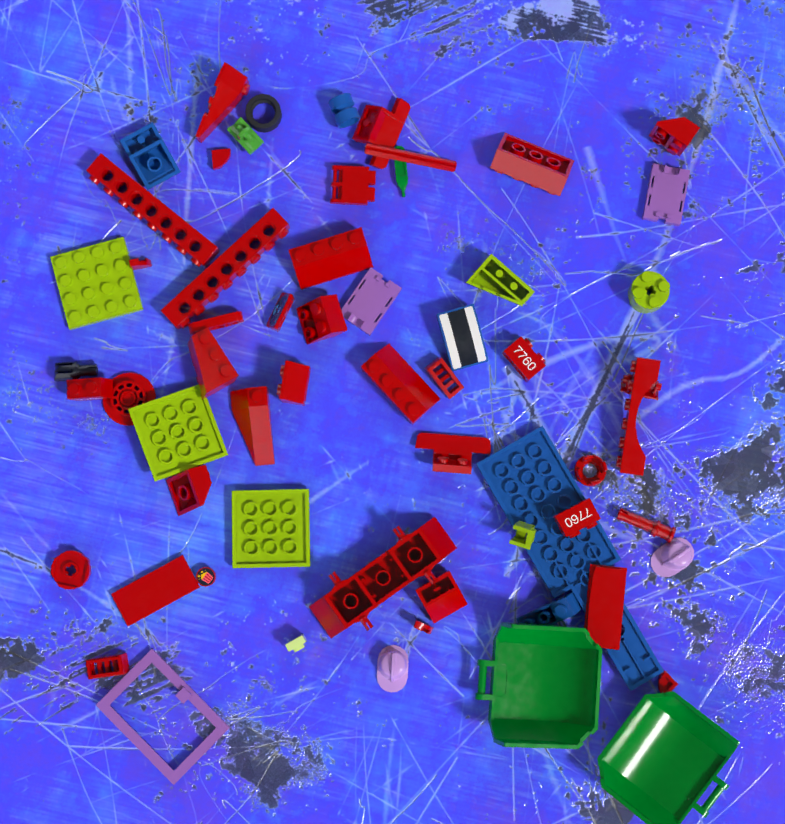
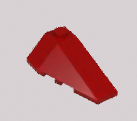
[196,62,250,143]
[230,386,275,466]

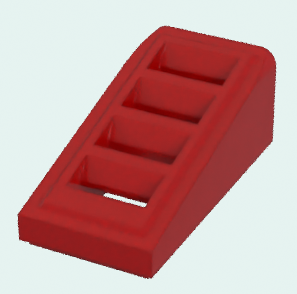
[424,357,464,399]
[85,653,130,679]

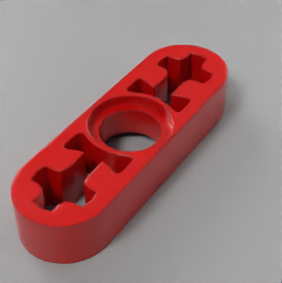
[188,311,244,335]

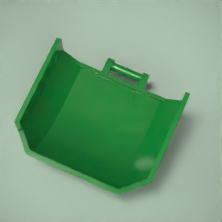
[475,622,602,749]
[597,691,740,824]

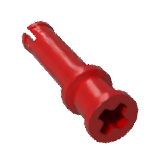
[616,508,676,543]

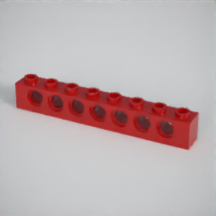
[86,153,220,268]
[160,208,290,330]

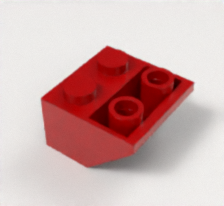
[649,117,700,157]
[296,294,347,344]
[277,360,311,406]
[415,570,467,623]

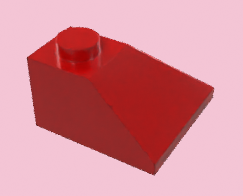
[166,465,212,516]

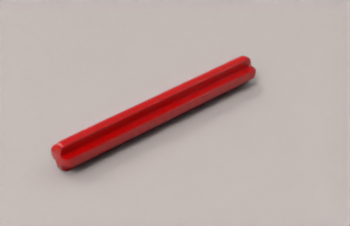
[364,143,457,172]

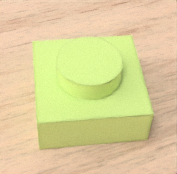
[285,634,307,652]

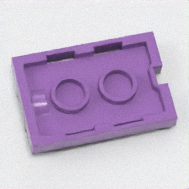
[642,163,690,226]
[341,267,402,336]

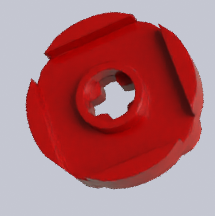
[51,551,91,590]

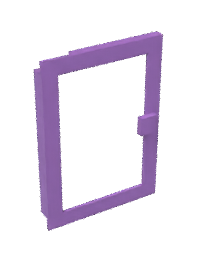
[96,649,230,785]

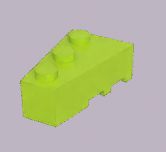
[466,254,535,307]

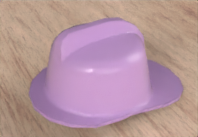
[651,538,694,577]
[377,645,409,693]

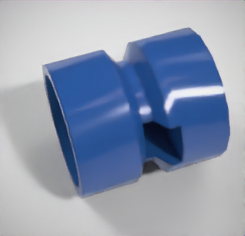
[328,93,361,128]

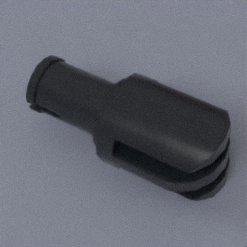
[54,361,98,382]

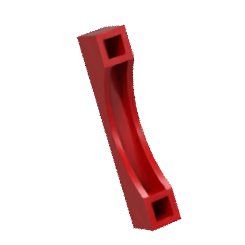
[616,356,661,476]

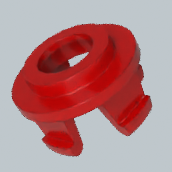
[574,455,607,486]

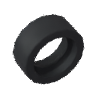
[245,94,282,133]

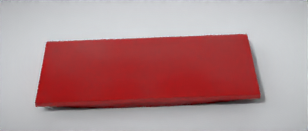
[111,555,200,626]
[584,564,627,650]

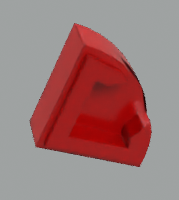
[211,148,231,170]
[129,258,152,270]
[414,619,434,634]
[658,670,678,693]

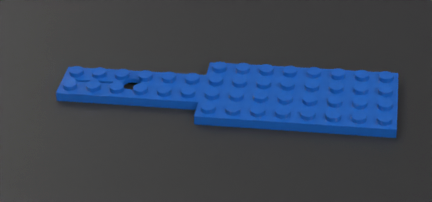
[476,426,664,691]

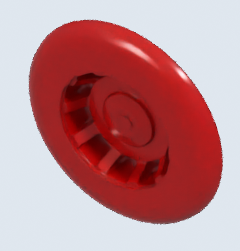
[103,373,156,426]

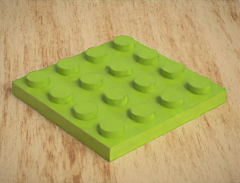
[50,237,144,330]
[128,384,228,482]
[232,489,311,568]

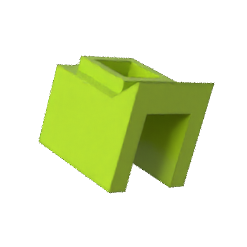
[509,521,536,550]

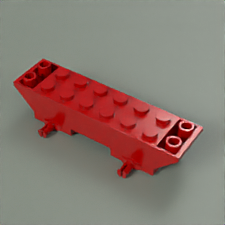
[309,517,457,638]

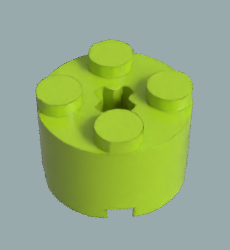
[628,271,670,314]

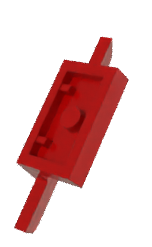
[352,98,410,169]
[415,433,491,474]

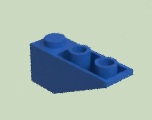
[516,592,581,625]

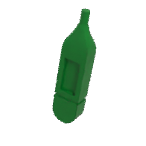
[394,146,408,197]

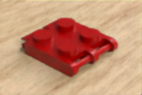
[330,165,376,206]

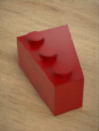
[188,327,239,400]

